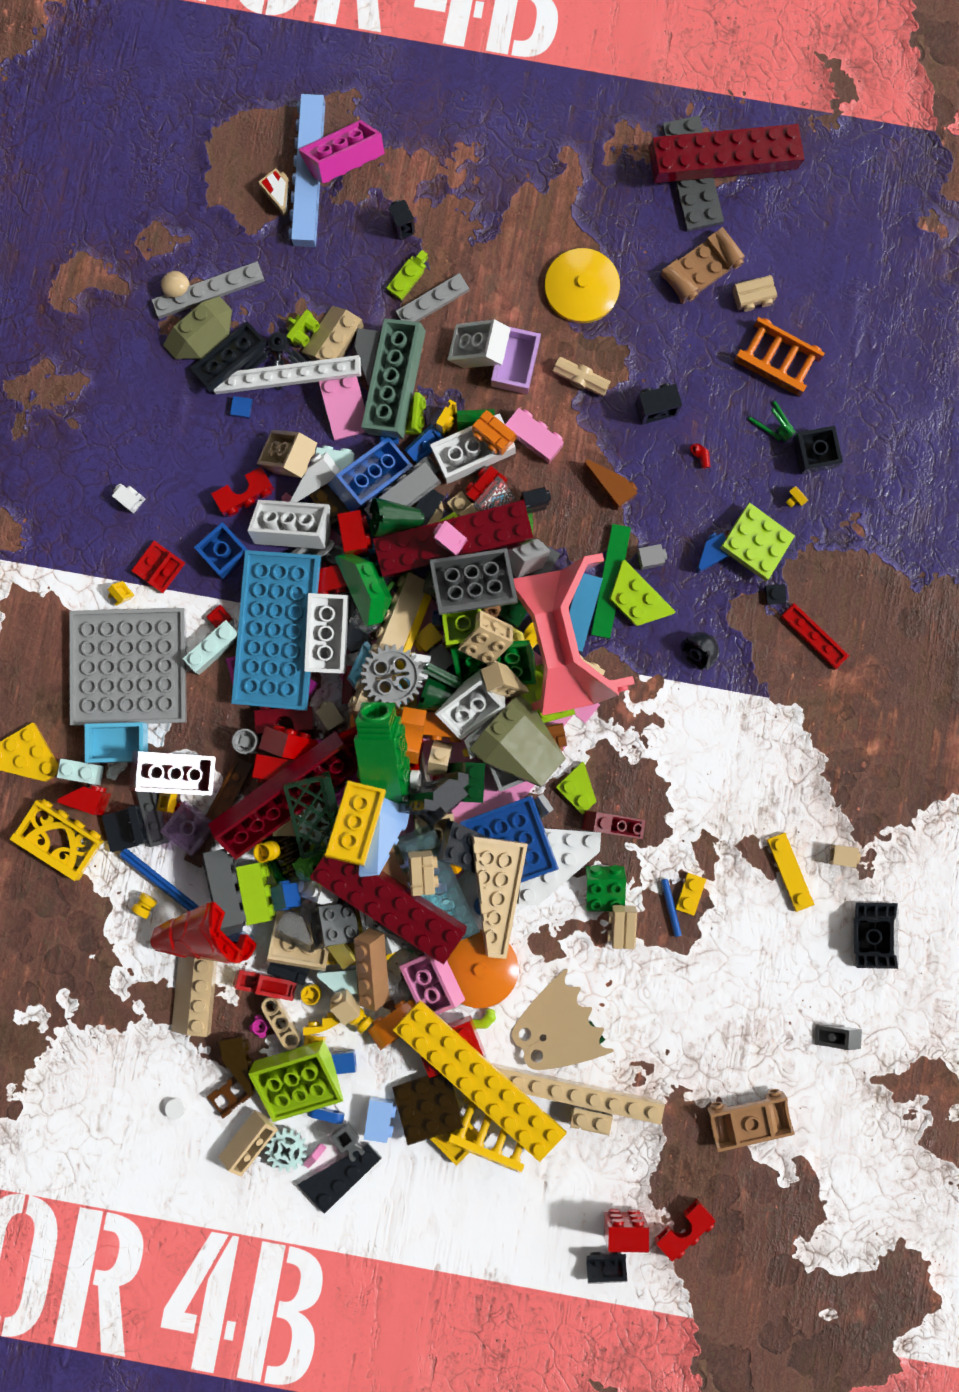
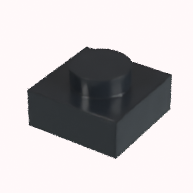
[765,584,787,606]

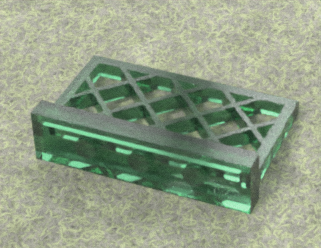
[283,771,338,859]

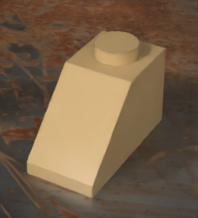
[427,740,453,776]

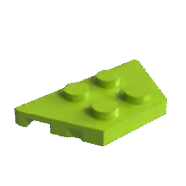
[609,560,676,626]

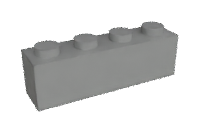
[364,462,441,519]

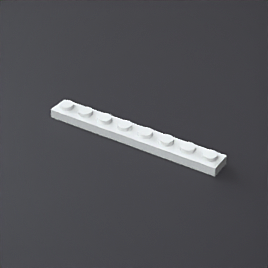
[214,355,361,394]

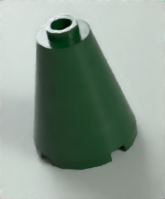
[369,498,424,537]
[417,675,457,712]

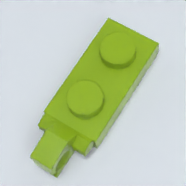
[386,250,428,301]

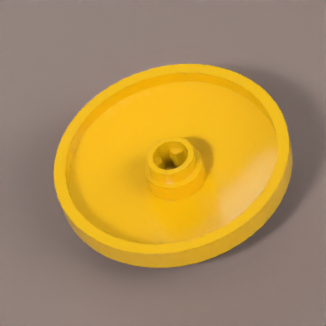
[545,248,620,324]

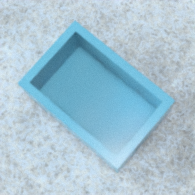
[85,722,148,764]

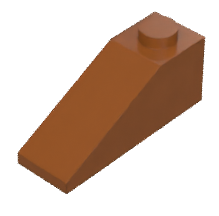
[584,459,638,510]

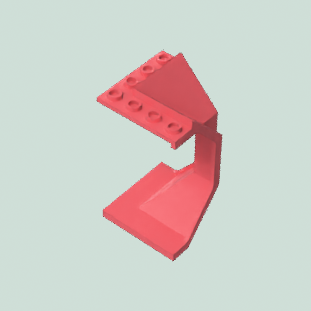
[513,553,635,716]

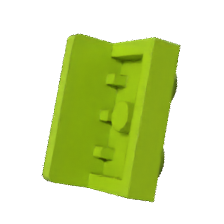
[405,392,426,434]

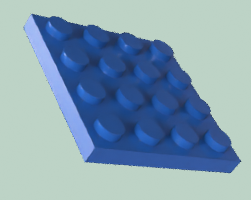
[460,796,559,883]

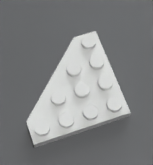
[519,828,601,906]

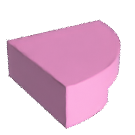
[303,1143,327,1169]

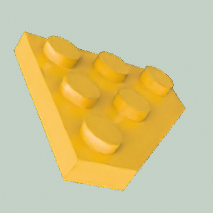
[0,723,59,782]

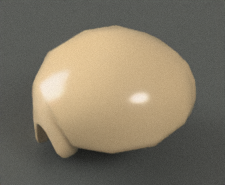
[161,271,190,298]

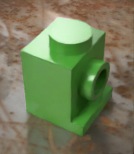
[293,851,323,881]

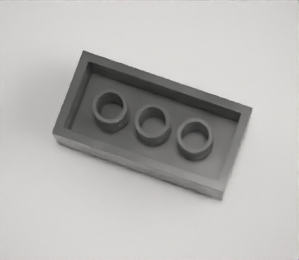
[203,849,246,936]

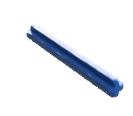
[119,849,199,911]

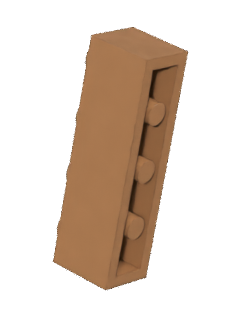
[354,928,390,1011]

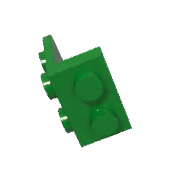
[586,865,626,912]

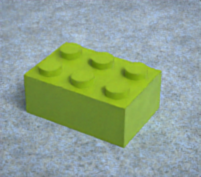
[236,862,277,926]

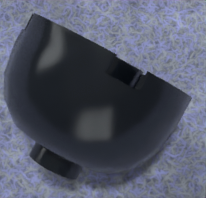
[681,632,720,670]

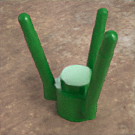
[748,401,796,442]

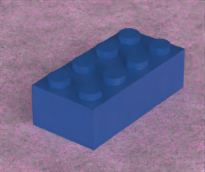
[328,437,413,512]

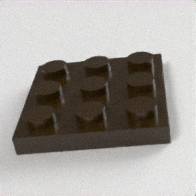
[392,1074,465,1146]

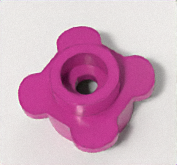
[249,1015,271,1038]

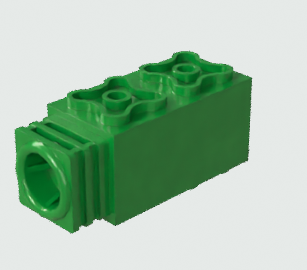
[354,702,411,804]

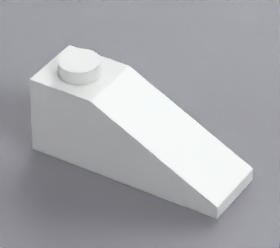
[290,452,340,502]

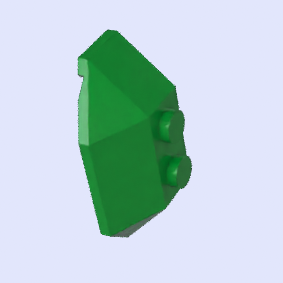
[335,554,393,627]

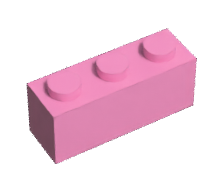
[505,408,564,464]

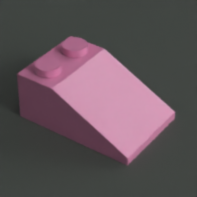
[319,377,366,441]

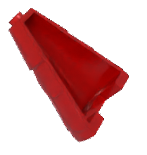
[150,902,257,964]

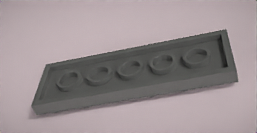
[662,116,724,232]

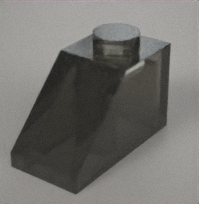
[274,910,313,953]

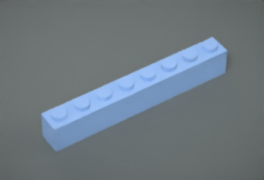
[289,94,325,247]

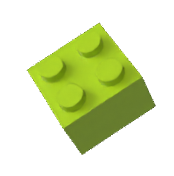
[442,609,481,648]

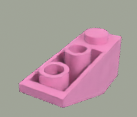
[433,521,467,556]

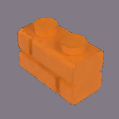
[472,410,516,456]

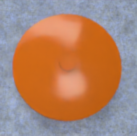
[447,929,519,1008]

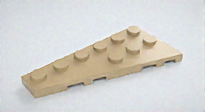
[471,836,528,959]

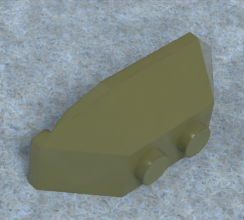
[163,296,232,360]

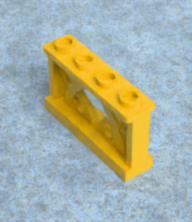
[10,799,104,881]

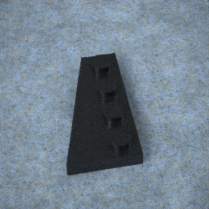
[298,1143,382,1214]

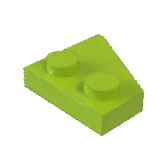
[556,761,597,815]

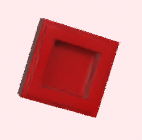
[206,605,233,628]

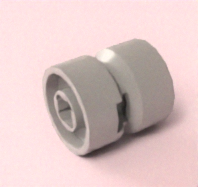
[232,729,261,755]

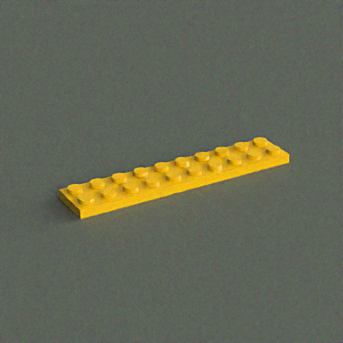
[393,1000,567,1162]

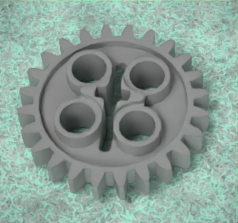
[360,644,424,708]

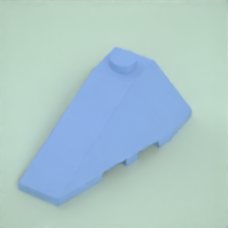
[359,798,409,877]

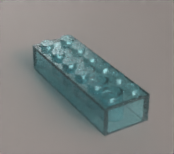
[397,825,480,941]

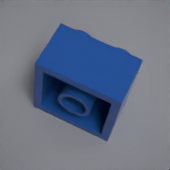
[194,522,248,579]

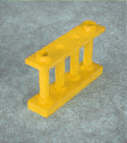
[447,1096,525,1173]

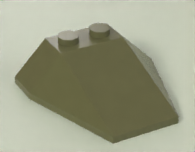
[469,695,566,787]

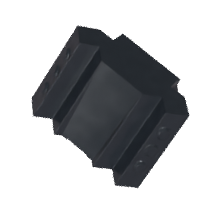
[399,772,469,828]
[854,903,899,969]

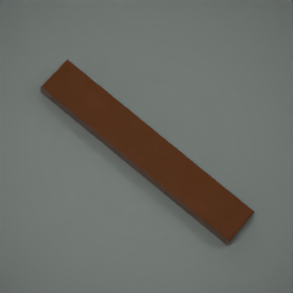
[183,756,254,868]

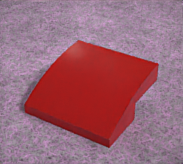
[131,541,186,593]

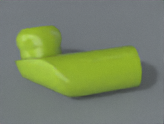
[473,1009,496,1029]

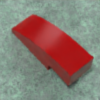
[233,967,297,1001]

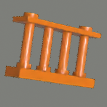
[734,317,825,397]

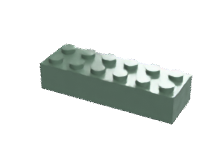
[361,318,426,439]

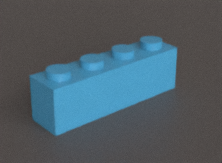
[569,573,603,654]

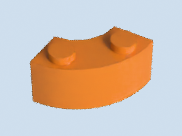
[398,707,427,764]
[368,999,416,1050]

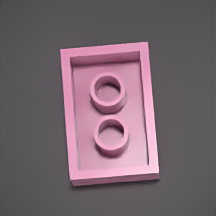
[399,953,465,1015]

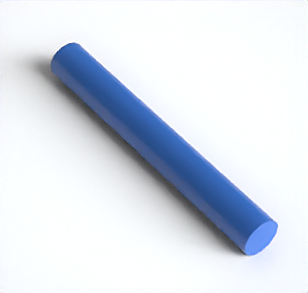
[660,878,682,937]

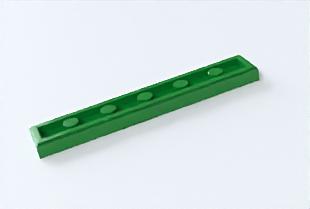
[591,524,631,639]

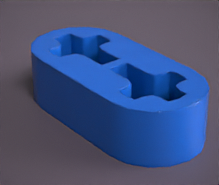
[307,1107,345,1124]

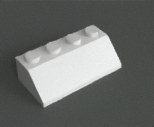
[430,413,516,484]
[248,500,330,549]
[304,593,349,674]

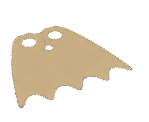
[512,969,614,1070]

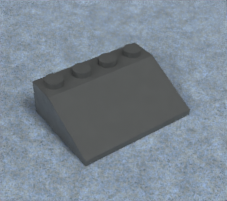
[429,548,518,615]

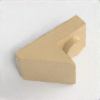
[447,491,478,517]

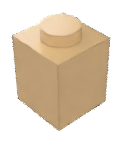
[829,845,861,868]
[330,989,360,1025]

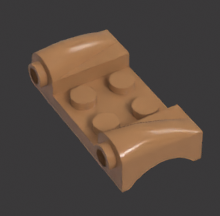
[661,227,745,304]
[707,1089,795,1152]

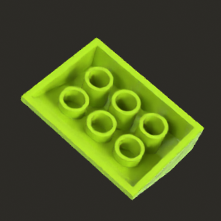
[248,1040,344,1122]

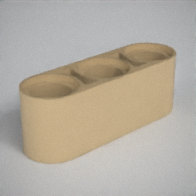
[262,997,301,1050]

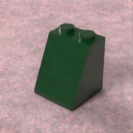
[447,762,485,803]

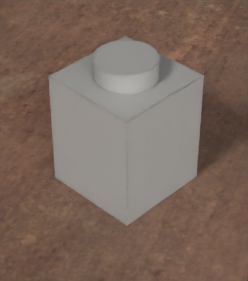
[637,544,667,570]

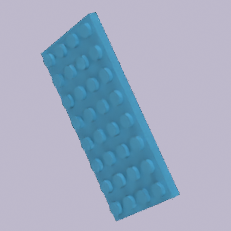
[231,550,321,711]

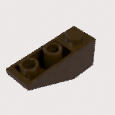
[219,1034,256,1096]

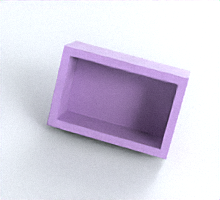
[491,327,541,395]

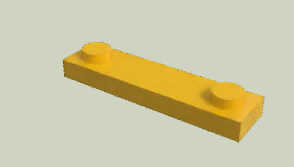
[766,833,815,912]

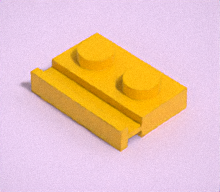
[436,400,457,436]

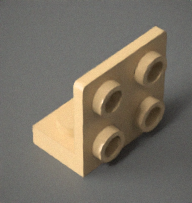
[458,610,513,664]

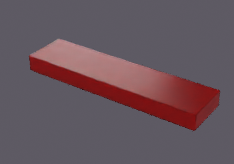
[780,603,849,670]

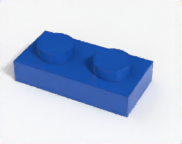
[404,424,444,464]

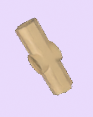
[553,357,611,397]

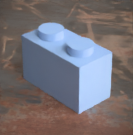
[363,1097,397,1143]

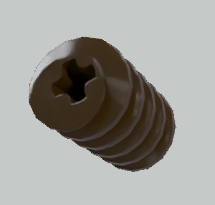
[275,836,302,879]

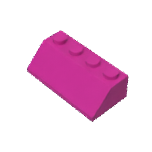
[298,120,385,184]

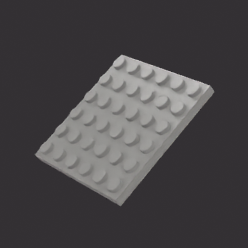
[70,608,187,726]

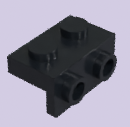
[586,1252,628,1284]

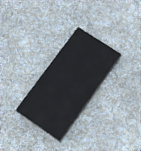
[189,321,268,392]

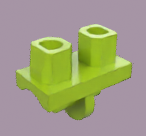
[287,309,320,347]

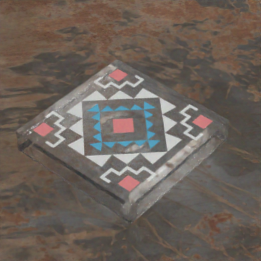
[473,476,515,511]

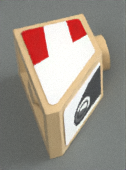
[259,168,290,217]

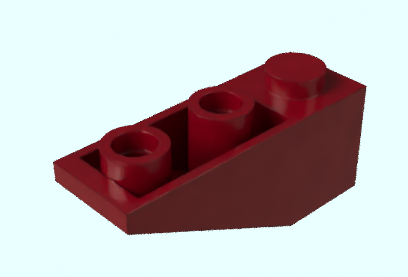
[582,810,646,839]

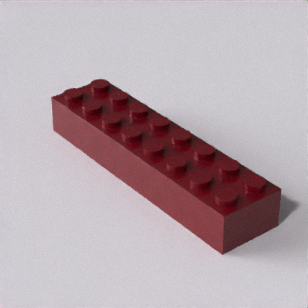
[648,124,805,183]
[373,500,534,578]
[208,731,358,860]
[310,855,467,965]

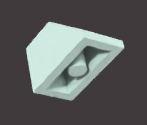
[317,968,359,997]

